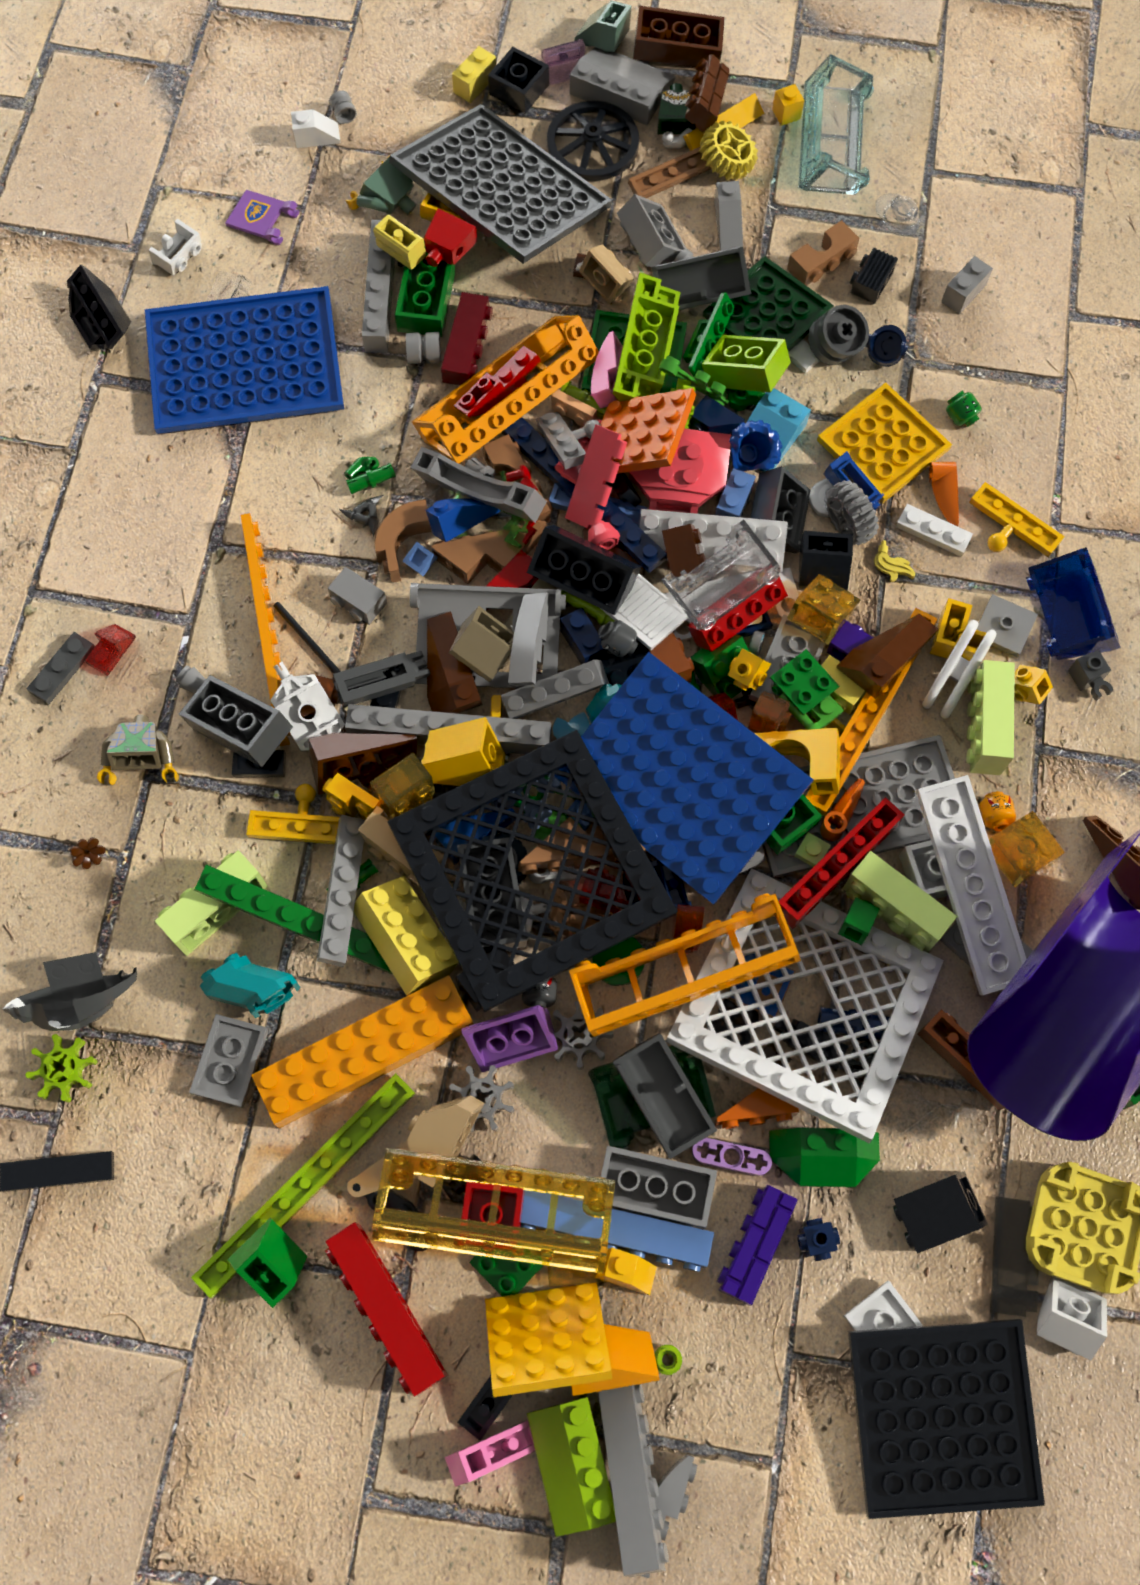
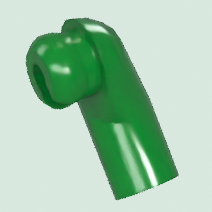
[344,457,379,480]

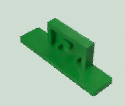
[683,292,734,377]

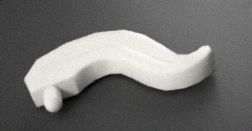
[809,478,833,518]

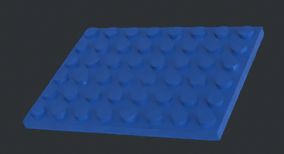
[145,286,344,434]
[555,652,814,904]

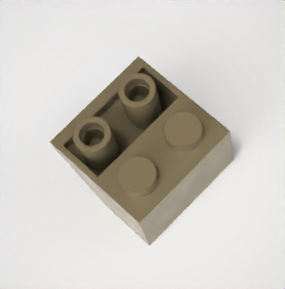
[449,606,514,682]

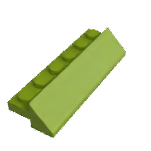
[613,272,681,401]

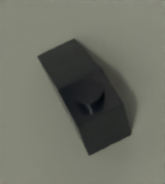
[457,1375,513,1441]

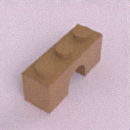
[787,220,860,286]

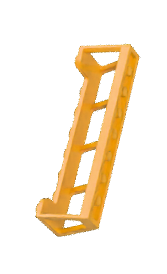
[412,315,599,464]
[569,894,801,1037]

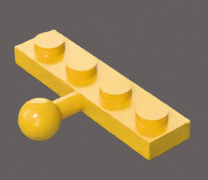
[969,482,1065,558]
[246,784,340,844]

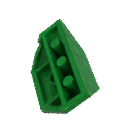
[769,1127,880,1188]

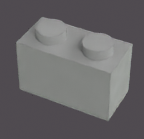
[941,256,993,314]
[328,567,387,625]

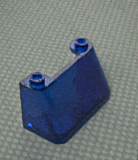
[1026,547,1121,660]

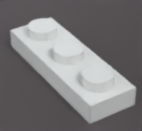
[896,504,973,557]

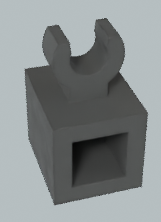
[1068,649,1113,701]

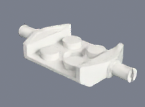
[270,661,345,751]

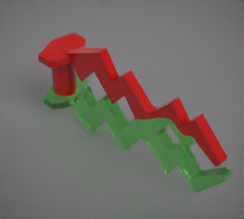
[499,465,538,548]

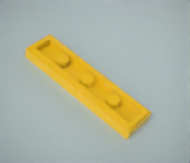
[683,93,765,151]

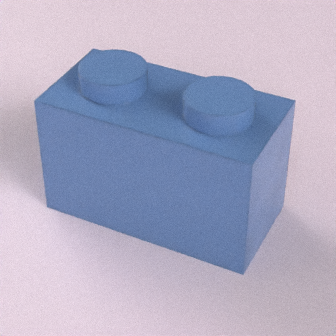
[715,468,756,517]

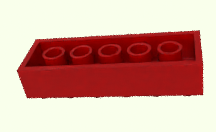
[325,1222,448,1397]

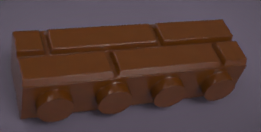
[685,54,730,132]

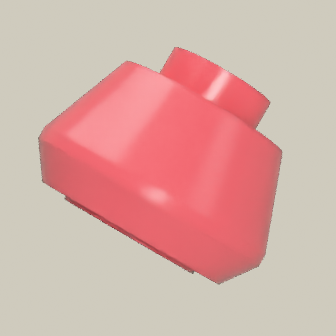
[588,520,620,550]

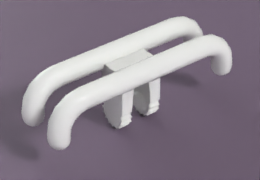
[922,620,997,719]

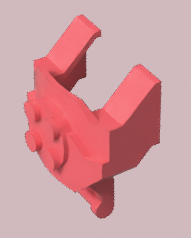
[629,428,731,514]

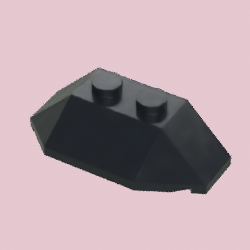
[67,264,131,351]

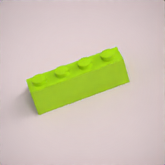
[526,1397,616,1537]

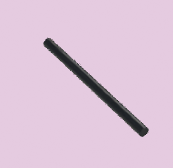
[273,602,341,674]

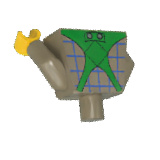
[97,715,179,785]

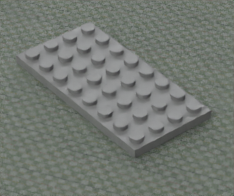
[763,735,955,879]

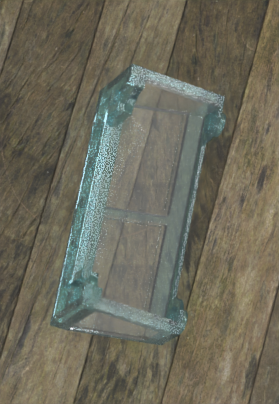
[798,54,874,195]

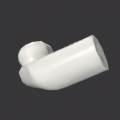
[662,128,692,148]

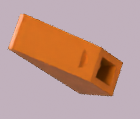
[714,1088,799,1129]

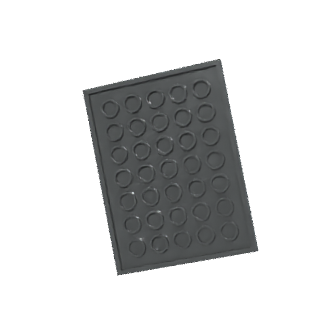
[389,104,612,264]

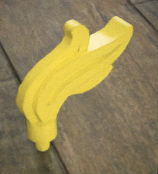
[874,540,915,582]

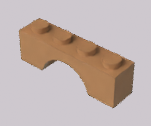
[483,434,553,526]

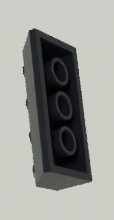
[526,525,642,615]

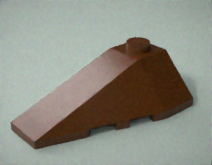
[427,611,483,714]
[836,614,939,699]
[309,733,417,795]
[1082,815,1140,910]

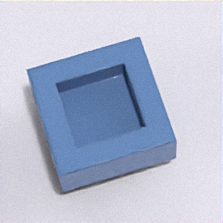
[403,542,438,577]

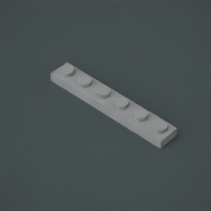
[317,815,365,967]

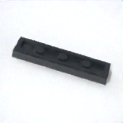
[0,1151,114,1192]

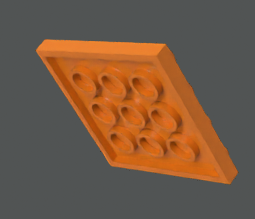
[601,388,696,474]

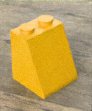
[421,717,506,786]

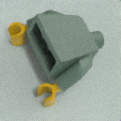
[346,156,416,215]

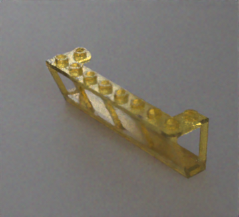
[372,1148,616,1273]

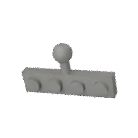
[536,412,601,470]

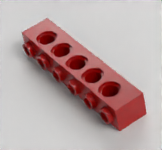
[778,797,905,929]

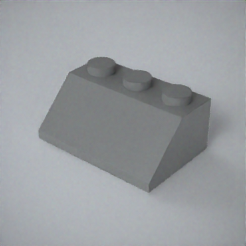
[617,194,687,267]

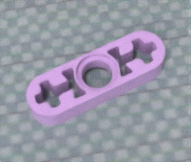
[692,1138,772,1176]

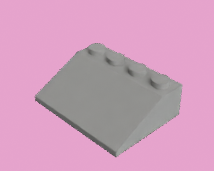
[570,47,676,125]

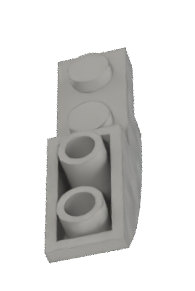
[640,1454,697,1578]

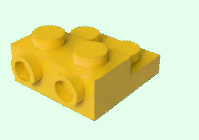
[322,773,384,820]

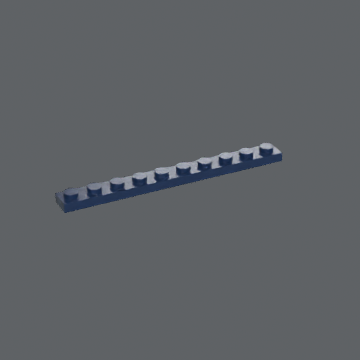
[501,417,667,573]

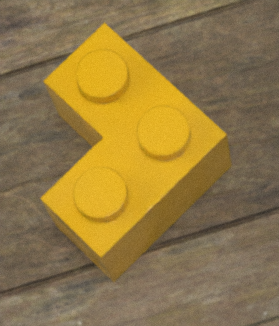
[930,598,986,661]

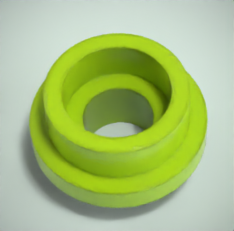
[654,1345,682,1375]

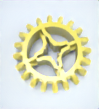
[699,120,758,181]

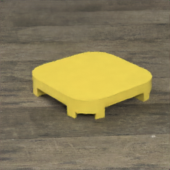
[1026,1162,1140,1294]

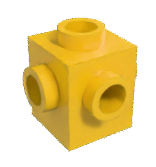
[728,648,771,691]
[1014,665,1053,705]

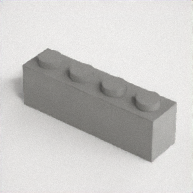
[501,660,609,719]

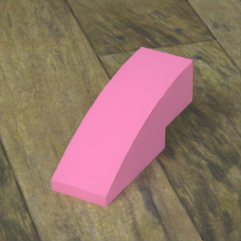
[591,331,623,409]

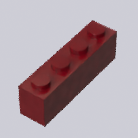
[441,292,493,386]

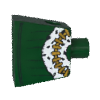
[657,83,697,135]

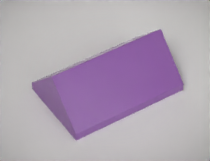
[461,1005,558,1072]

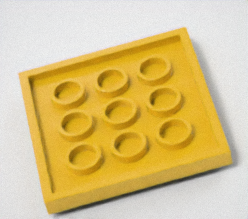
[817,383,952,504]
[485,1282,612,1397]

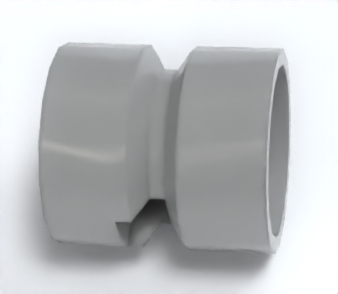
[406,332,441,364]

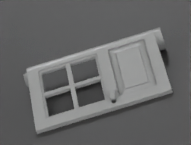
[410,583,566,688]

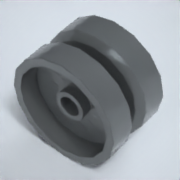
[808,304,869,365]

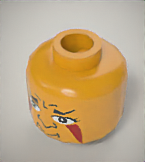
[979,791,1016,832]

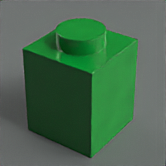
[838,897,880,946]

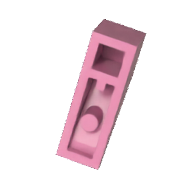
[445,1420,535,1487]

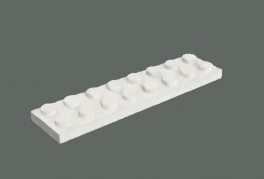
[915,775,1027,995]

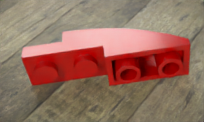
[454,346,541,418]

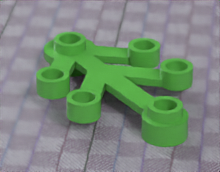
[659,356,729,406]

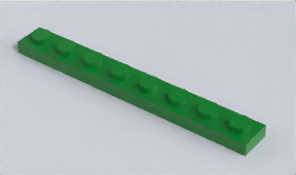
[194,865,392,974]

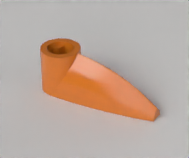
[929,462,959,526]
[820,778,865,841]

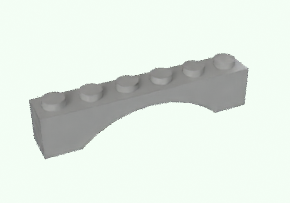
[410,447,547,523]

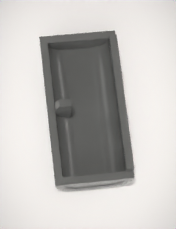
[652,247,751,310]
[613,1033,718,1159]

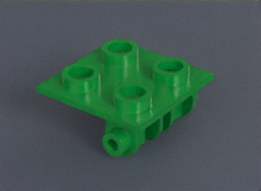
[770,649,840,716]
[469,1238,545,1296]

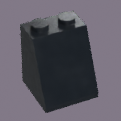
[893,1171,988,1254]

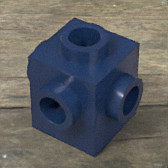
[797,1218,840,1261]

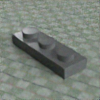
[26,632,96,705]

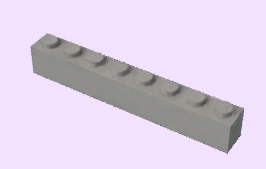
[345,704,551,754]

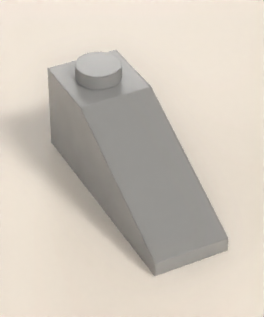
[714,181,743,251]

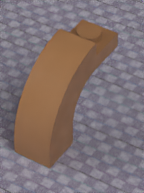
[375,499,431,583]

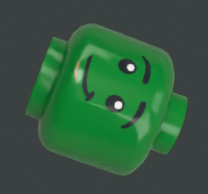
[946,390,982,427]

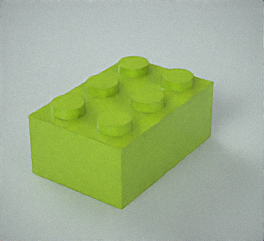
[702,335,791,392]

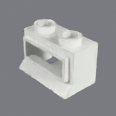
[149,219,202,276]

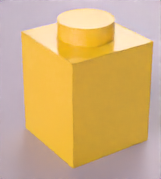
[772,84,804,126]

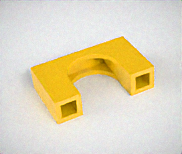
[754,728,840,795]

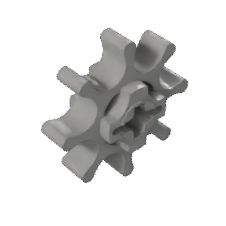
[553,1000,613,1070]
[449,1065,515,1132]

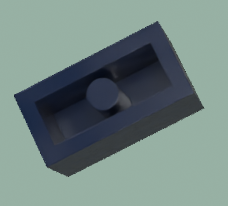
[560,607,606,665]

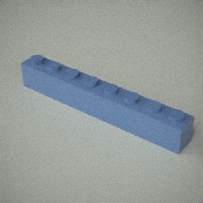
[493,1180,714,1272]

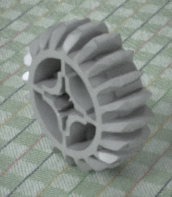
[824,480,879,545]

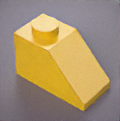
[596,1248,657,1295]

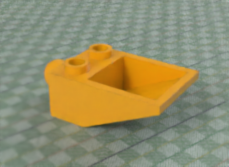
[571,1324,660,1396]

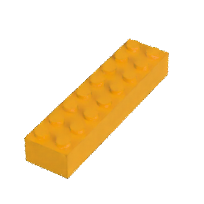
[251,975,474,1129]

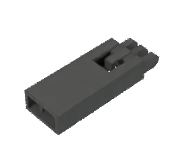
[332,651,431,708]

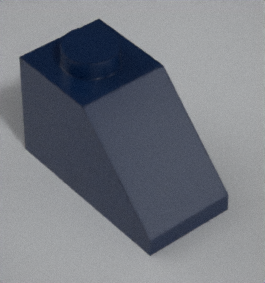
[688,395,745,437]

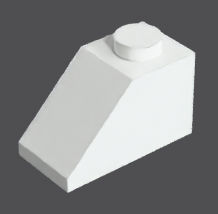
[291,109,340,148]

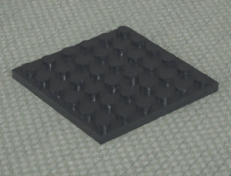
[848,1319,1045,1519]

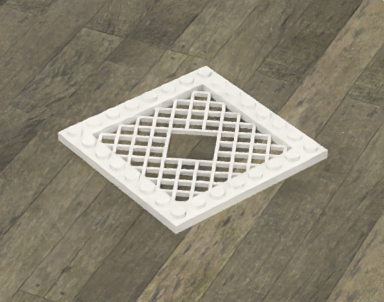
[665,868,944,1143]

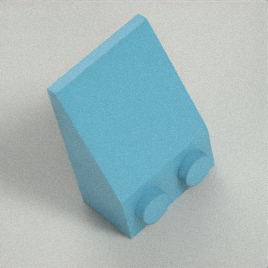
[730,388,811,472]

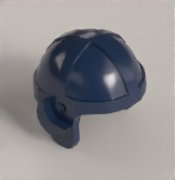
[865,325,908,367]

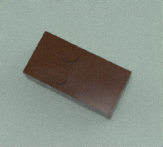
[633,5,725,67]

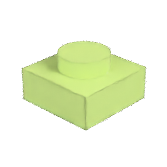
[794,832,831,867]

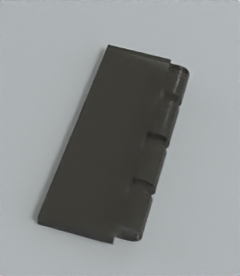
[990,1197,1039,1317]

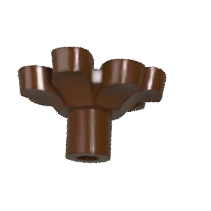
[70,837,106,869]

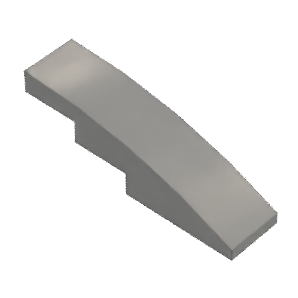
[508,593,549,686]

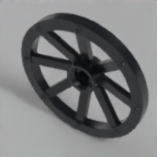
[547,101,639,181]

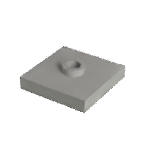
[977,594,1038,658]

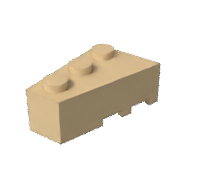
[358,806,449,888]

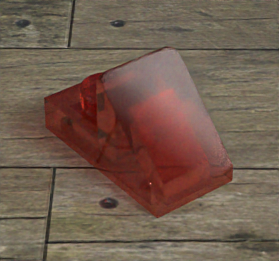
[85,624,136,676]

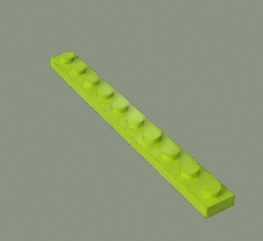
[191,1073,416,1299]

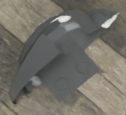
[3,952,137,1031]

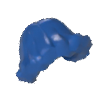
[729,420,782,472]

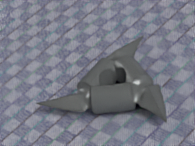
[339,495,384,537]

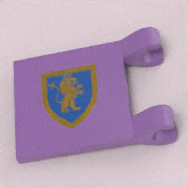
[225,190,300,245]

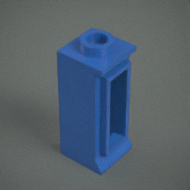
[823,451,884,510]

